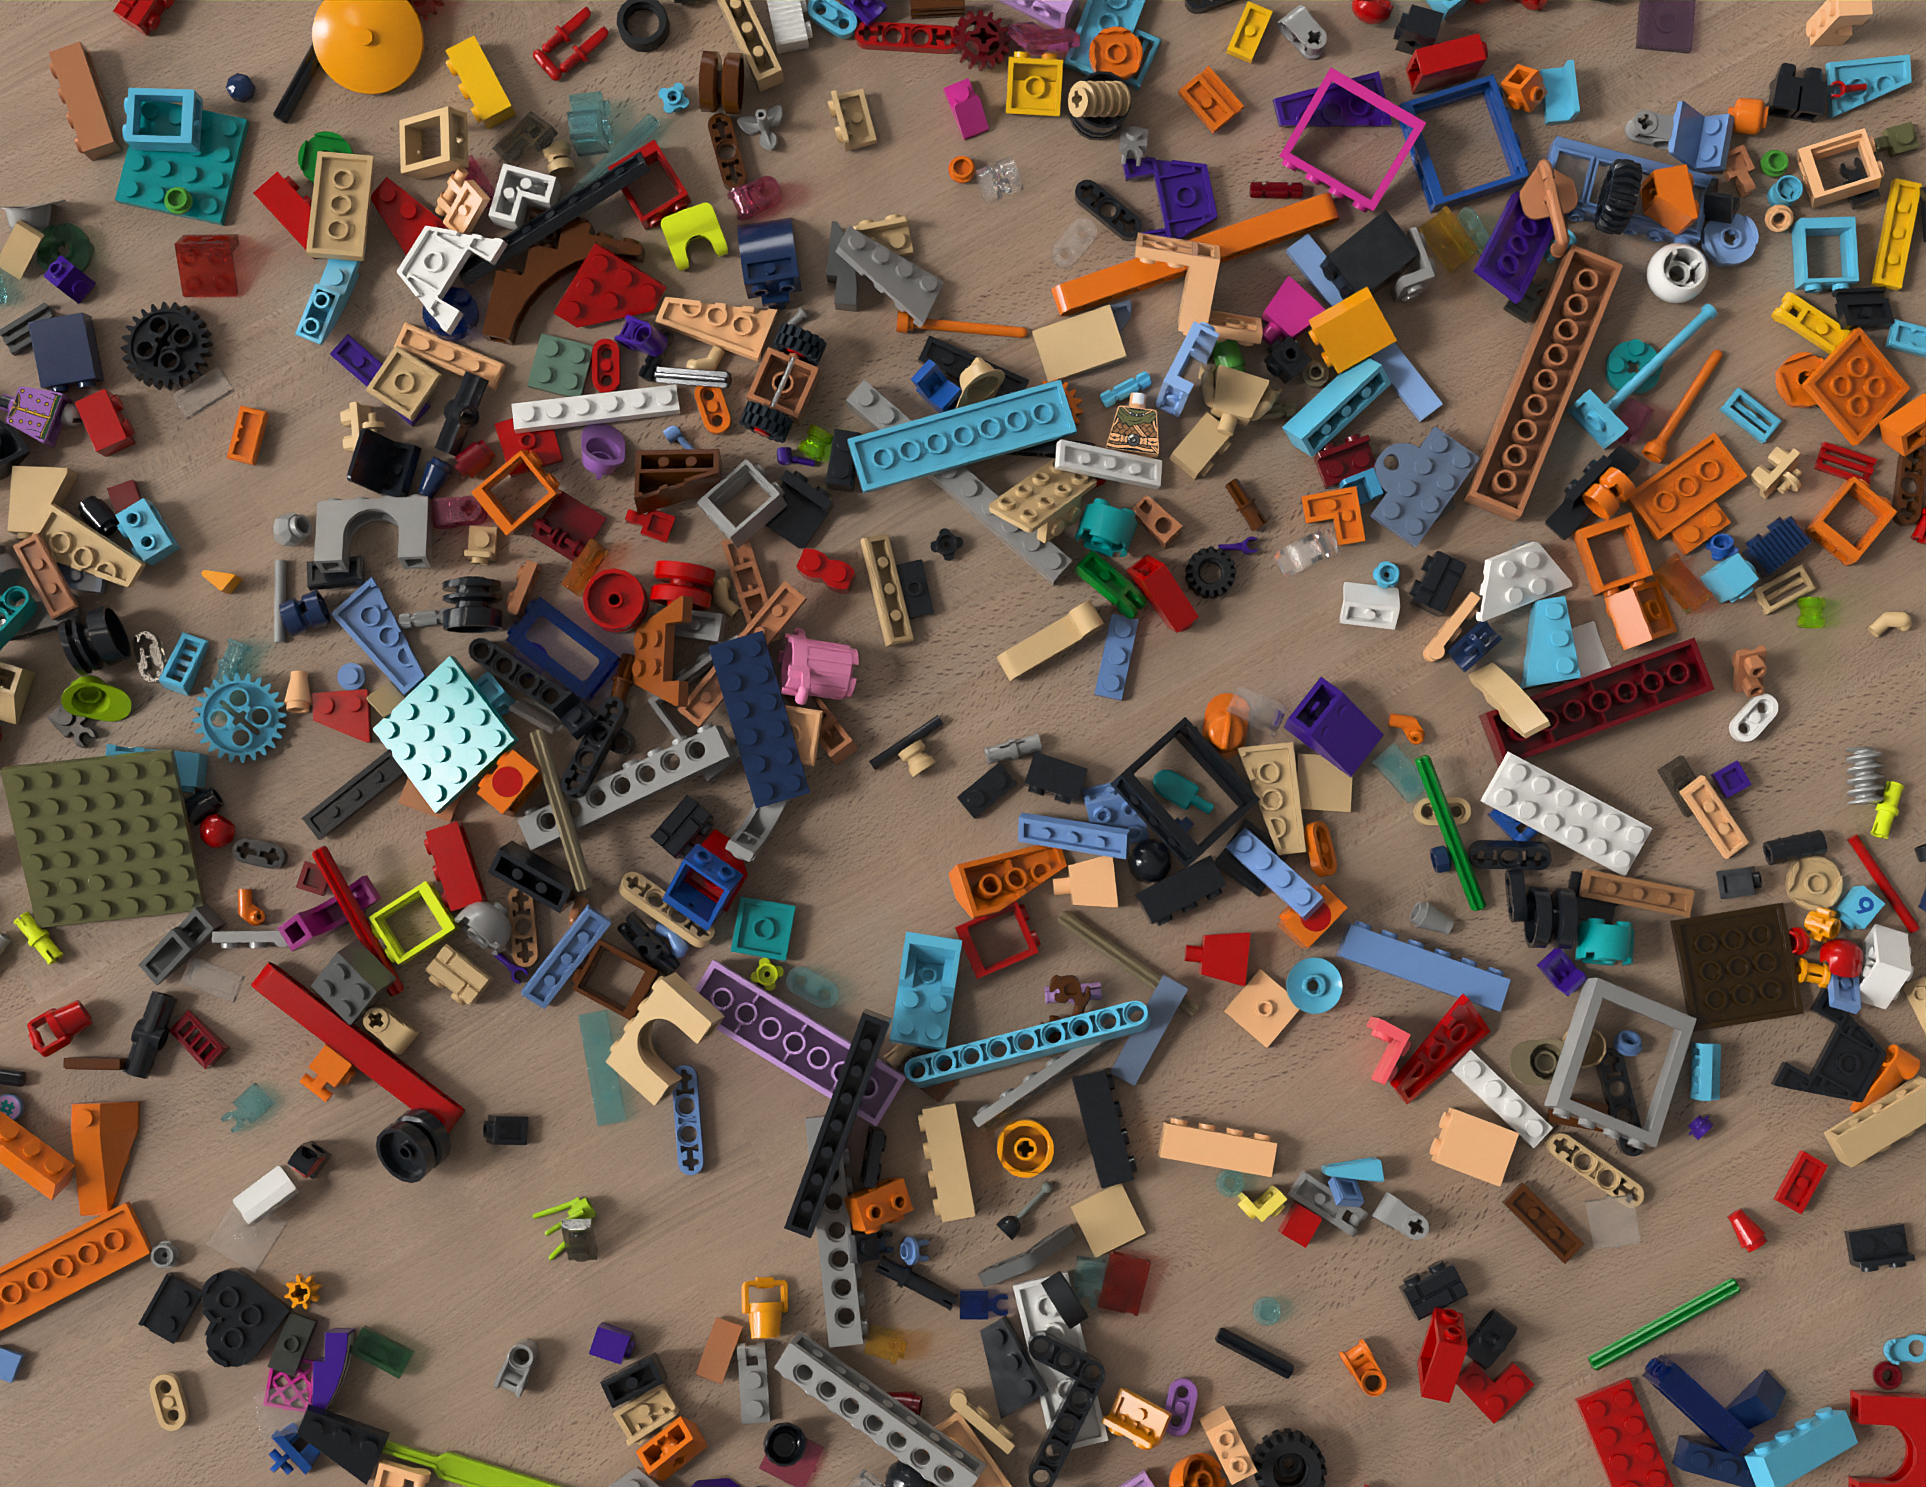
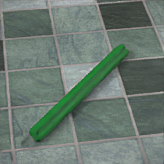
[1415,755,1486,911]
[1588,1278,1741,1371]

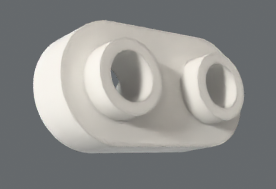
[1729,694,1778,742]

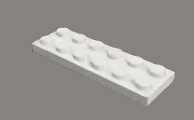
[1480,752,1653,877]
[1013,1271,1108,1454]

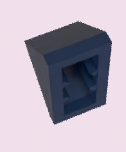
[1725,1370,1787,1431]

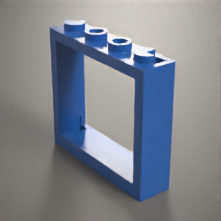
[1398,74,1529,213]

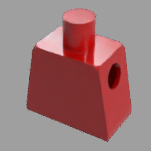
[1184,932,1251,986]

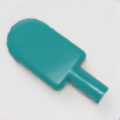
[1152,769,1214,815]

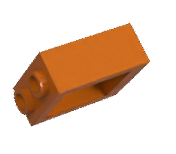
[471,450,562,536]
[1804,477,1897,566]
[1572,512,1653,598]

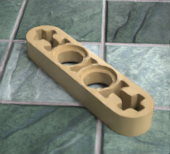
[619,872,715,948]
[1546,1132,1644,1207]

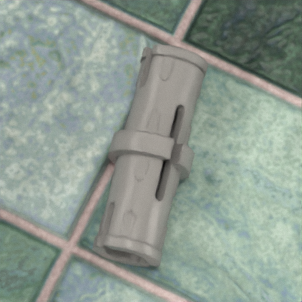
[984,733,1042,765]

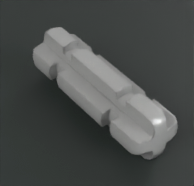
[399,608,451,629]

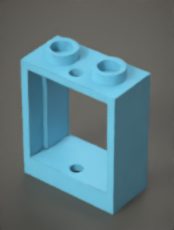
[122,88,203,152]
[1791,217,1859,293]

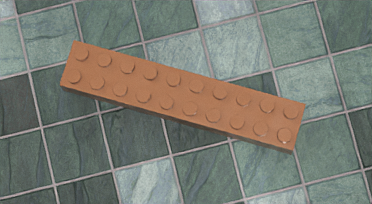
[1463,244,1623,522]

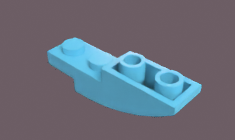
[295,246,367,345]

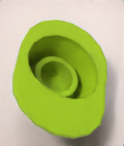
[61,675,132,722]

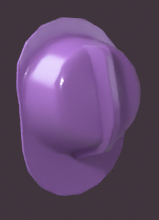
[581,423,625,480]

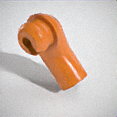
[1388,713,1425,745]

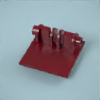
[531,490,607,565]

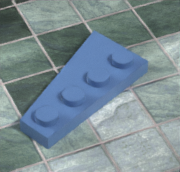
[331,577,427,696]

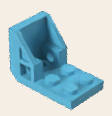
[889,932,962,1050]

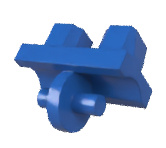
[269,1423,321,1475]

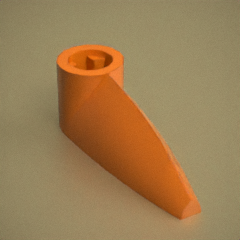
[1849,1044,1921,1113]

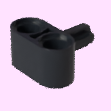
[1466,1309,1517,1370]

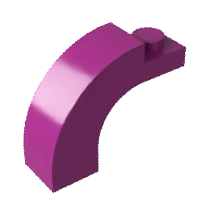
[277,875,382,952]

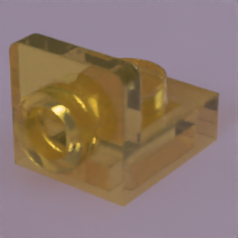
[864,1324,908,1365]

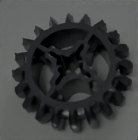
[1594,159,1643,235]

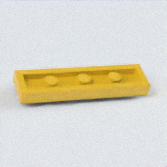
[1871,178,1922,291]

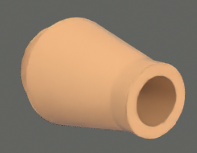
[284,671,312,713]

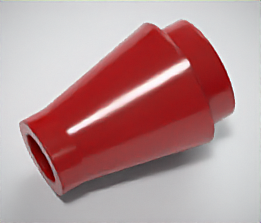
[1727,1208,1768,1253]

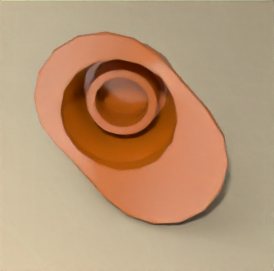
[1202,693,1249,759]

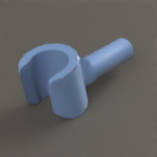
[663,425,695,449]

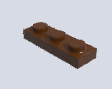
[1502,1182,1584,1264]

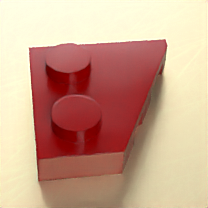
[312,689,372,743]

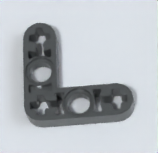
[978,1224,1077,1287]

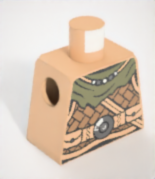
[1105,393,1159,459]

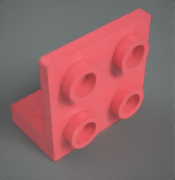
[1366,1016,1411,1085]

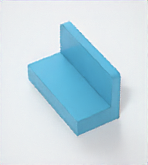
[1539,60,1580,126]

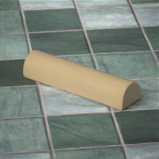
[860,534,914,647]

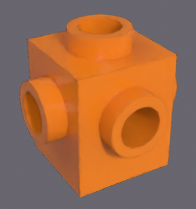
[1500,64,1548,113]

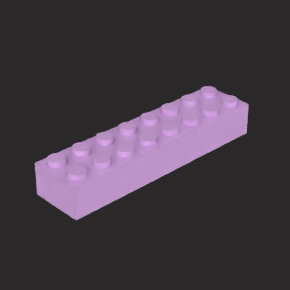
[695,960,906,1127]

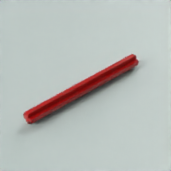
[312,846,404,996]

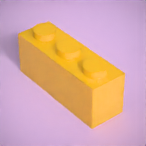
[445,36,516,129]

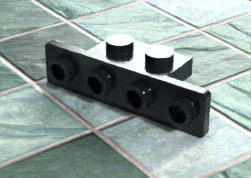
[1545,446,1640,540]

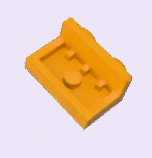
[1102,1387,1172,1450]

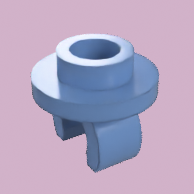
[900,1236,929,1265]

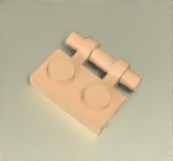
[435,167,490,235]

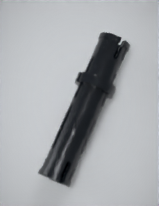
[875,1255,958,1311]

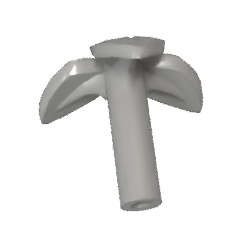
[737,105,783,151]

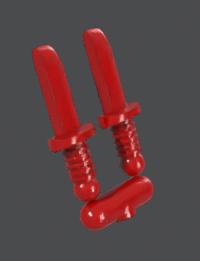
[533,6,609,81]

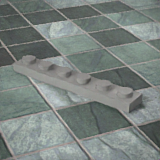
[972,1022,1121,1133]

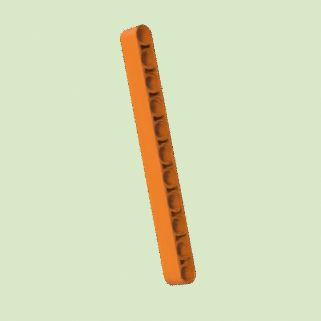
[1051,192,1340,317]

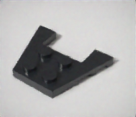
[1771,988,1887,1103]

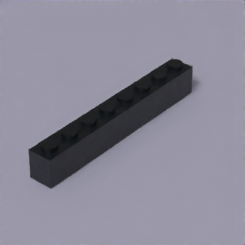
[784,1009,892,1238]

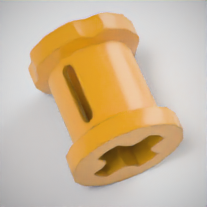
[1795,958,1831,988]

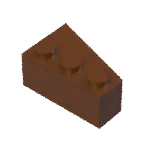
[634,449,722,515]

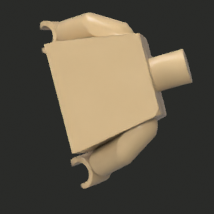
[1198,363,1282,436]

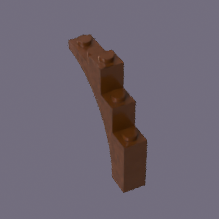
[482,217,646,346]

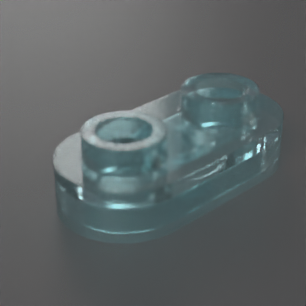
[786,967,839,1008]

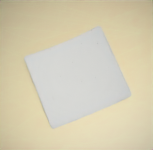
[1565,621,1611,684]

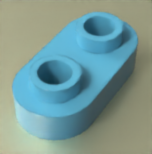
[807,0,857,39]

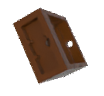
[572,939,661,1020]

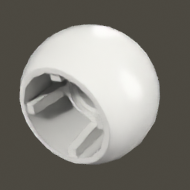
[1647,242,1709,303]

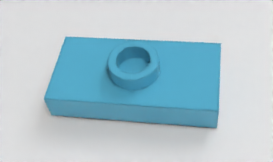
[1885,319,1926,358]

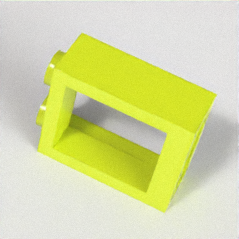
[369,881,461,965]

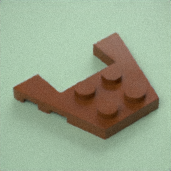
[632,596,693,707]

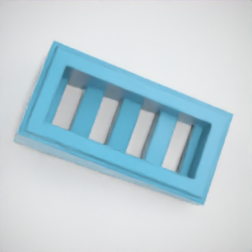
[159,632,209,696]
[1321,1157,1384,1182]

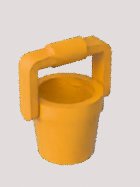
[742,1277,788,1339]

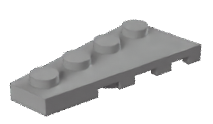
[835,226,944,328]

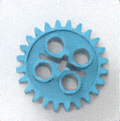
[192,672,287,763]

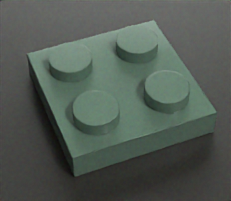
[527,333,593,397]

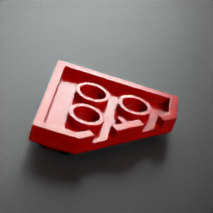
[553,242,667,328]

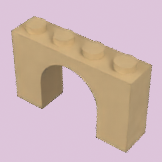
[606,972,725,1106]

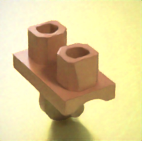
[1732,645,1767,698]

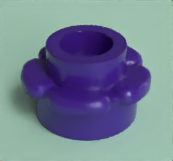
[1688,1115,1714,1140]

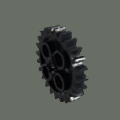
[121,302,213,391]

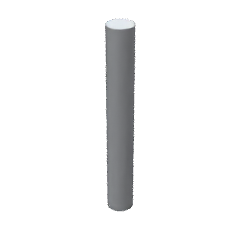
[274,560,286,643]

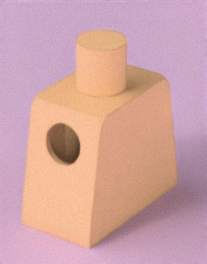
[1053,856,1118,908]

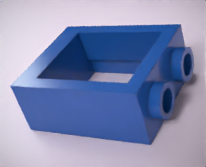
[662,843,743,931]

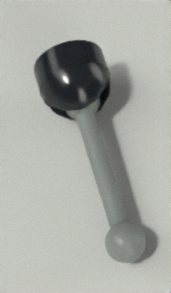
[996,1182,1053,1240]

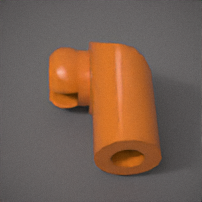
[238,889,266,926]

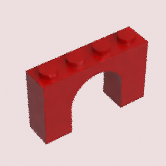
[1848,1390,1926,1487]

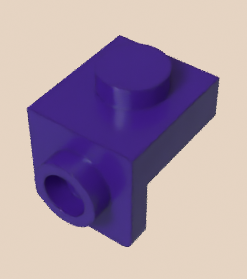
[44,256,97,304]
[1536,949,1588,996]

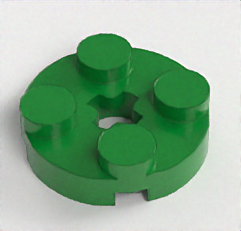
[298,131,354,184]

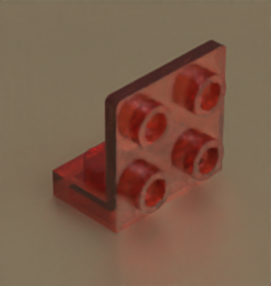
[174,234,239,297]

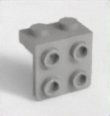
[1390,227,1436,303]

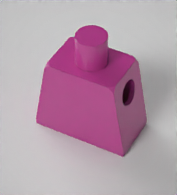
[1261,276,1326,345]

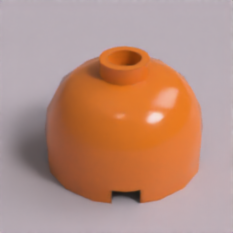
[1169,1453,1227,1487]

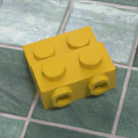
[1006,51,1063,116]

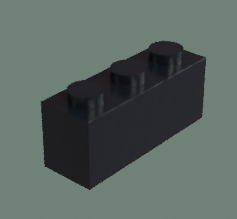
[488,841,578,913]
[1135,855,1226,926]

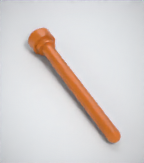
[896,310,1028,338]
[1641,349,1723,463]

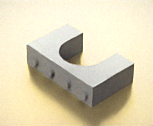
[314,494,434,573]

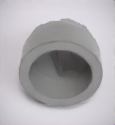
[61,403,83,427]

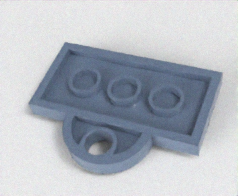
[1370,426,1480,548]

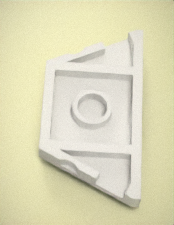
[1476,542,1572,622]

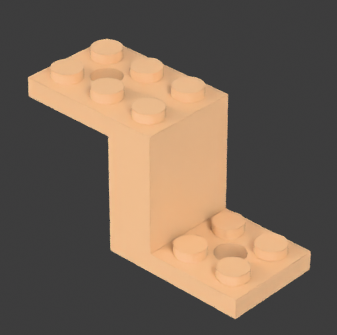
[1135,232,1263,346]

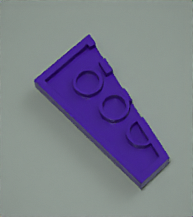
[1272,71,1392,127]

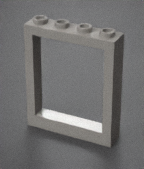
[1544,978,1697,1150]

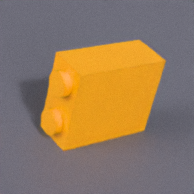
[1308,287,1397,374]

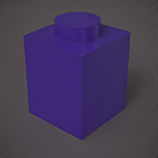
[589,1322,636,1364]

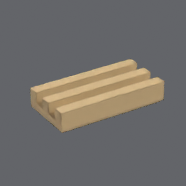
[1752,564,1815,615]

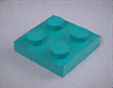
[731,896,796,961]

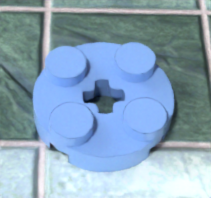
[1701,213,1759,267]

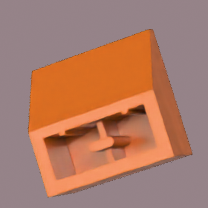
[1639,164,1700,235]

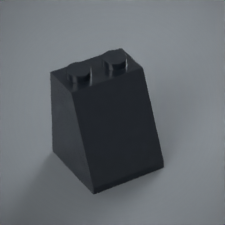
[1320,210,1420,300]

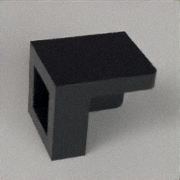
[1704,178,1740,224]

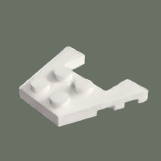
[396,226,508,335]

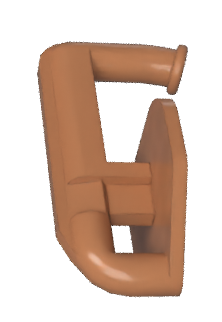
[1519,159,1578,258]

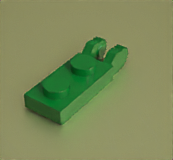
[1073,551,1147,619]

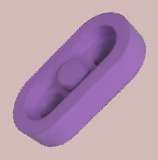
[1164,1377,1198,1436]

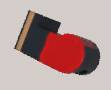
[287,1141,332,1179]

